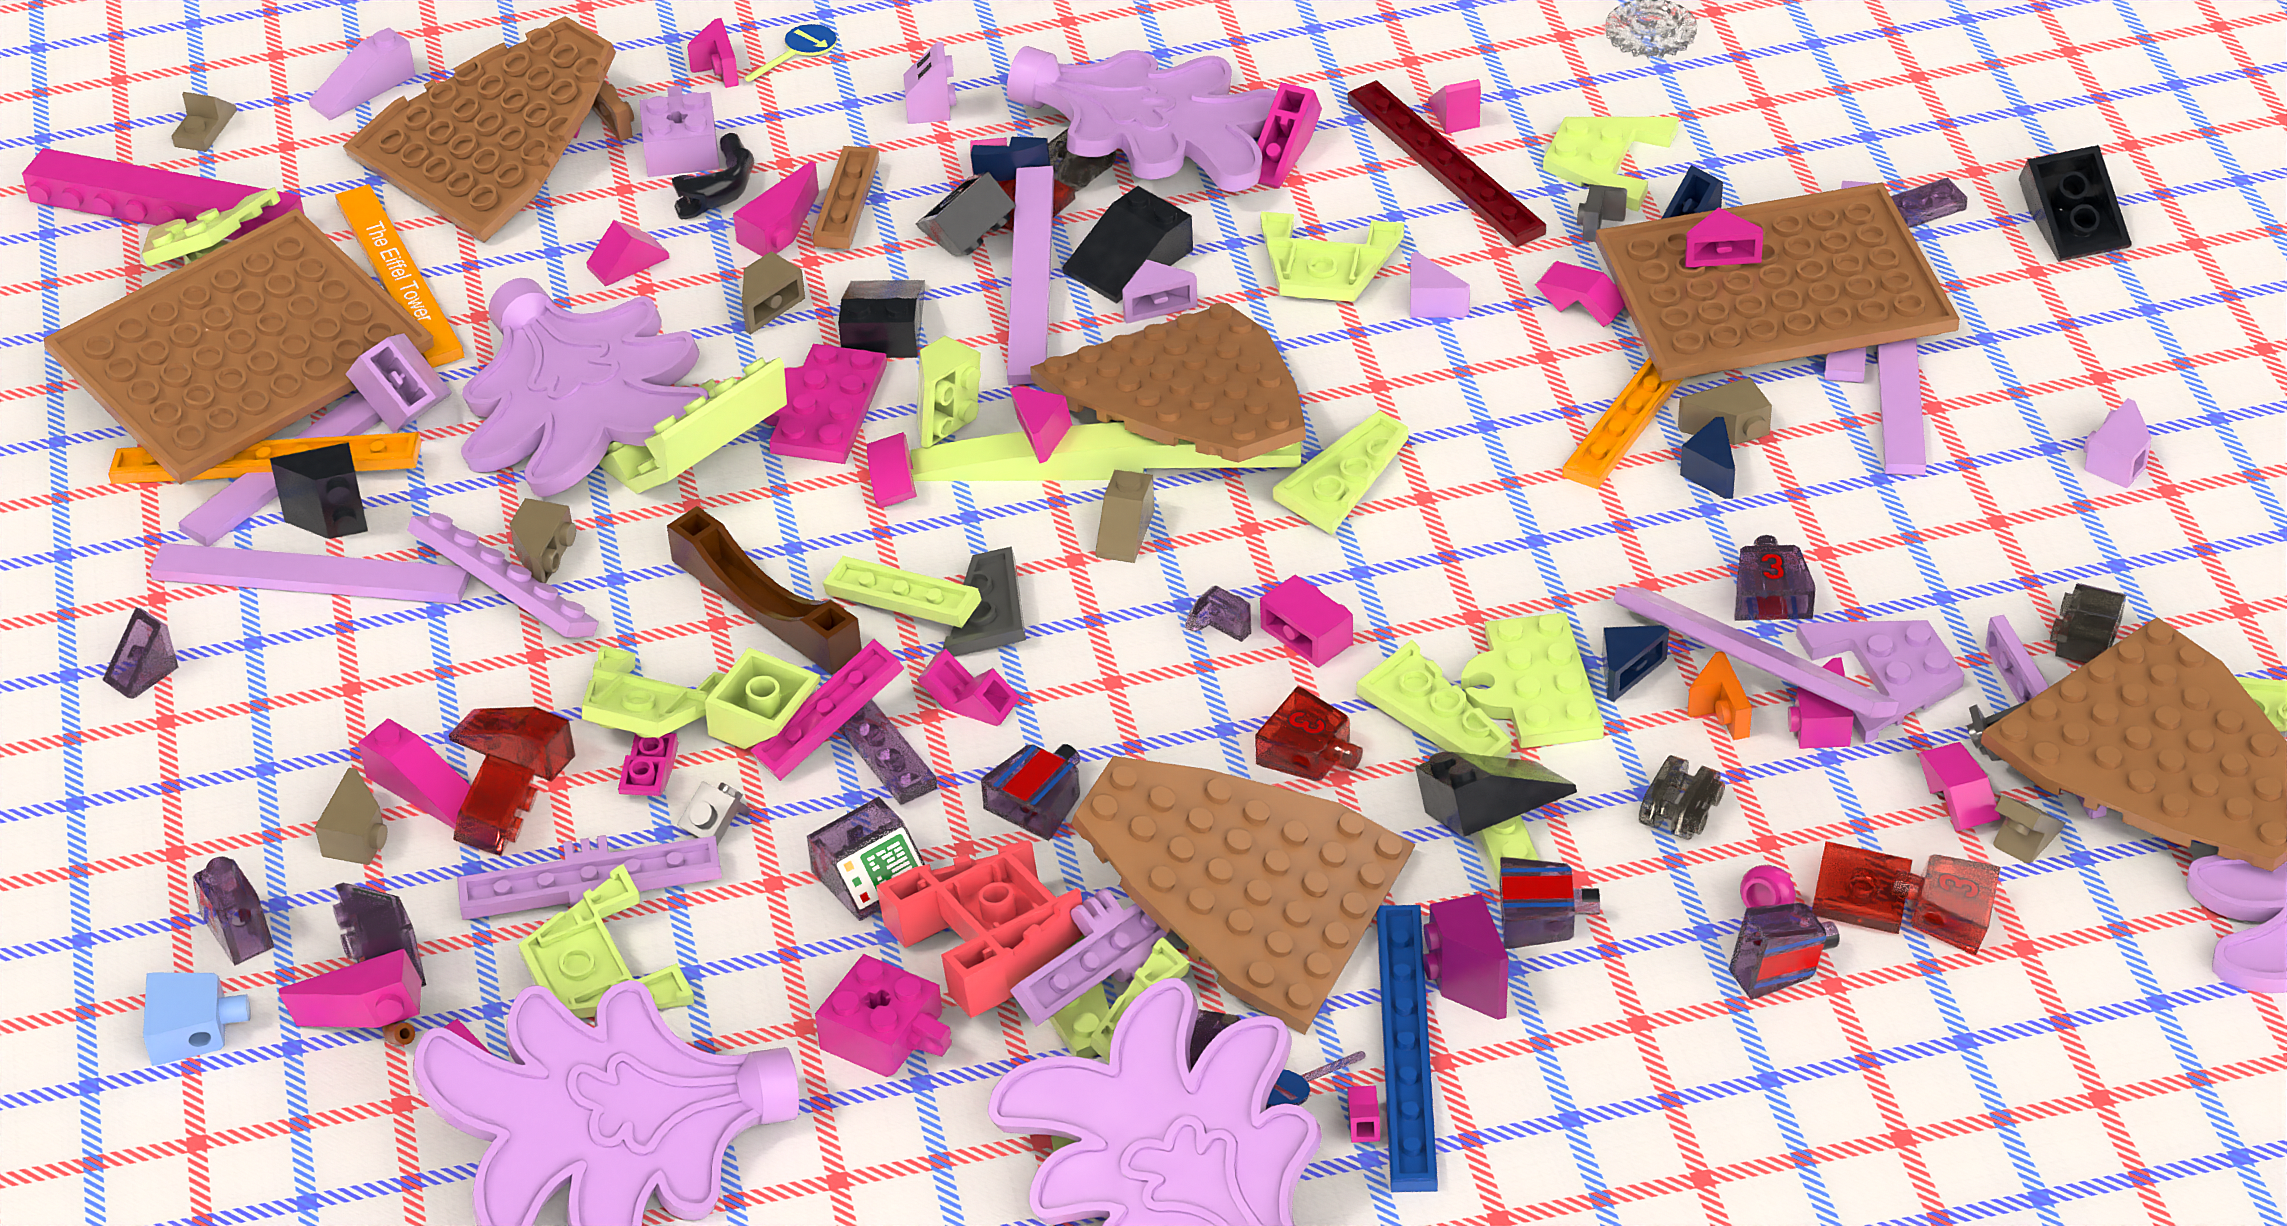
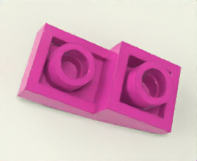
[867,432,917,508]
[618,733,679,796]

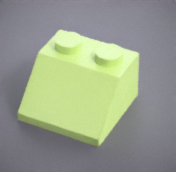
[705,647,821,749]

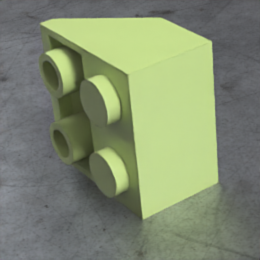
[917,336,981,448]

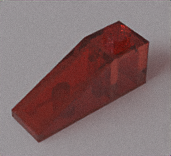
[449,706,576,782]

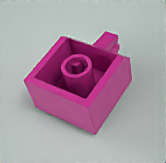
[815,954,952,1077]

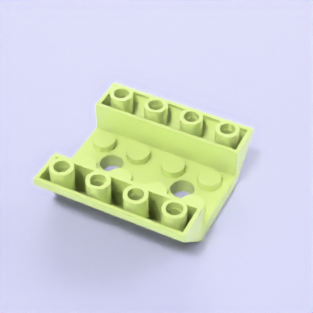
[599,357,787,494]

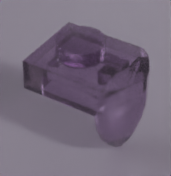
[1185,585,1251,642]

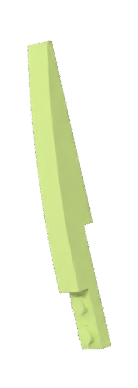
[911,422,1301,481]

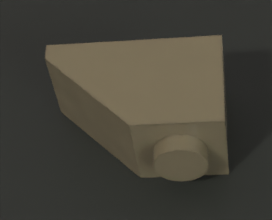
[742,251,805,335]
[1678,377,1772,445]
[1096,469,1155,563]
[315,768,388,865]

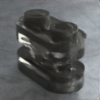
[1048,128,1116,192]
[1639,755,1725,840]

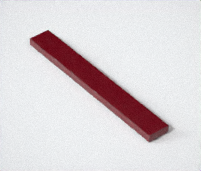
[1348,80,1546,248]

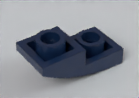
[970,136,1051,181]

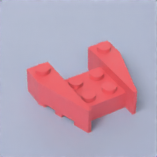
[876,840,1083,1018]

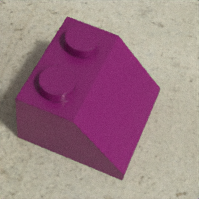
[1423,893,1509,1020]

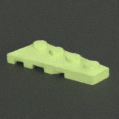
[1357,640,1511,758]

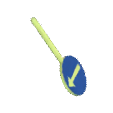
[745,24,837,82]

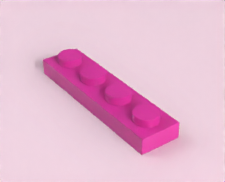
[750,639,904,781]

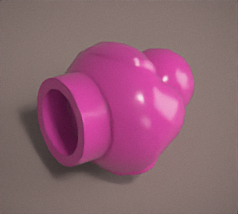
[1740,865,1796,918]

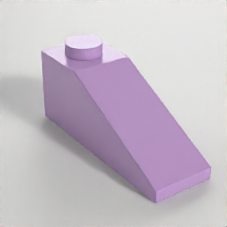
[309,27,416,120]

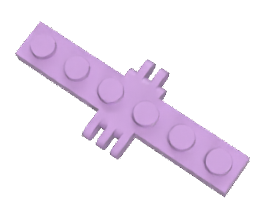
[457,835,722,920]
[1010,888,1174,1027]

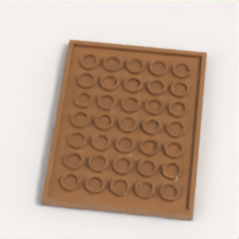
[1595,182,1960,381]
[43,208,434,485]

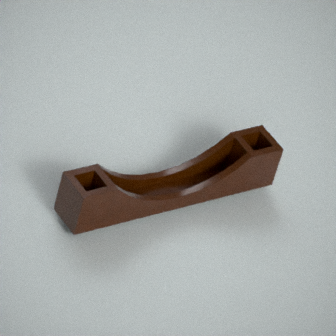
[667,506,862,675]

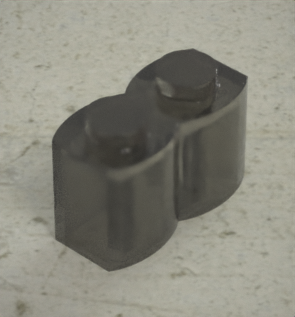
[2050,583,2127,663]

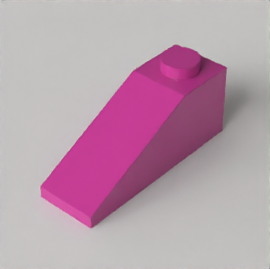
[1257,82,1322,189]
[733,161,819,257]
[358,718,486,830]
[279,948,422,1028]

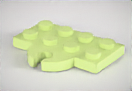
[1461,612,1604,748]

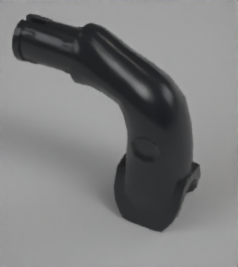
[672,133,754,219]

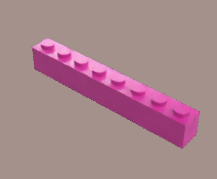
[22,148,304,240]

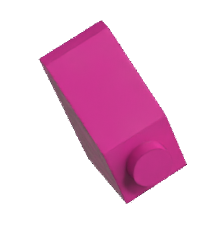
[1788,657,1854,749]

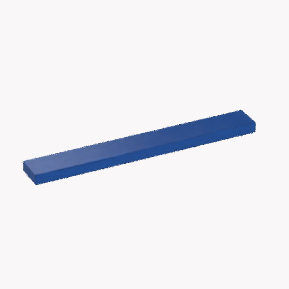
[1377,905,1438,1193]

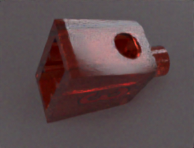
[1255,686,1363,781]
[1890,854,2001,955]

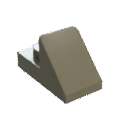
[171,92,237,152]
[1993,795,2066,864]

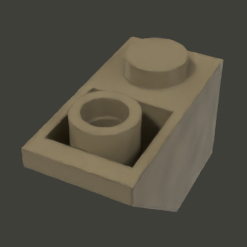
[510,498,576,583]

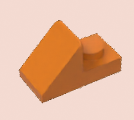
[1687,651,1752,741]

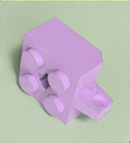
[639,85,720,177]

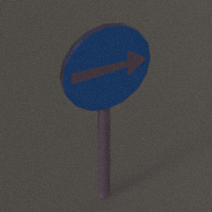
[1266,1051,1366,1108]

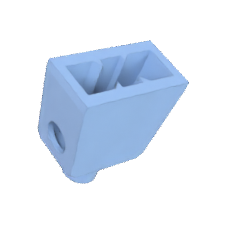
[143,972,250,1066]

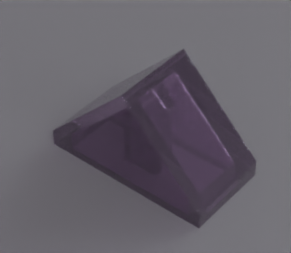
[102,607,179,699]

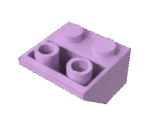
[346,333,452,433]

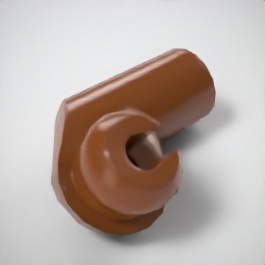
[381,1018,415,1045]

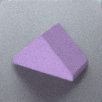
[1410,251,1470,318]
[1122,259,1198,324]

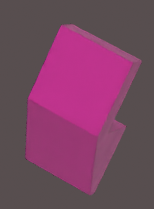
[1535,261,1625,327]
[917,649,1020,726]
[1918,742,2001,832]

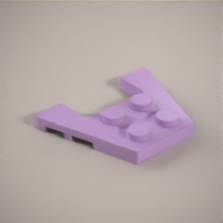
[1796,620,1965,744]

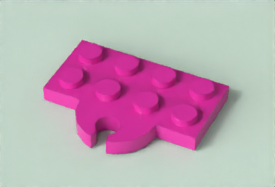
[763,343,887,464]

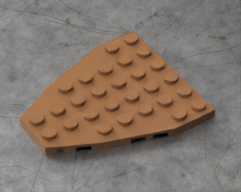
[343,16,616,243]
[1030,303,1306,463]
[1981,617,2287,872]
[1071,756,1416,1035]

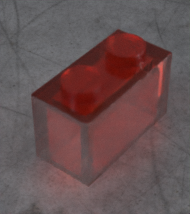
[453,753,538,857]

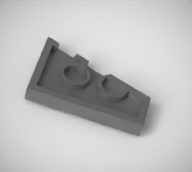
[943,546,1026,657]

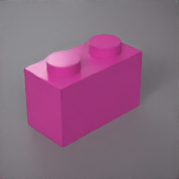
[1260,574,1353,668]

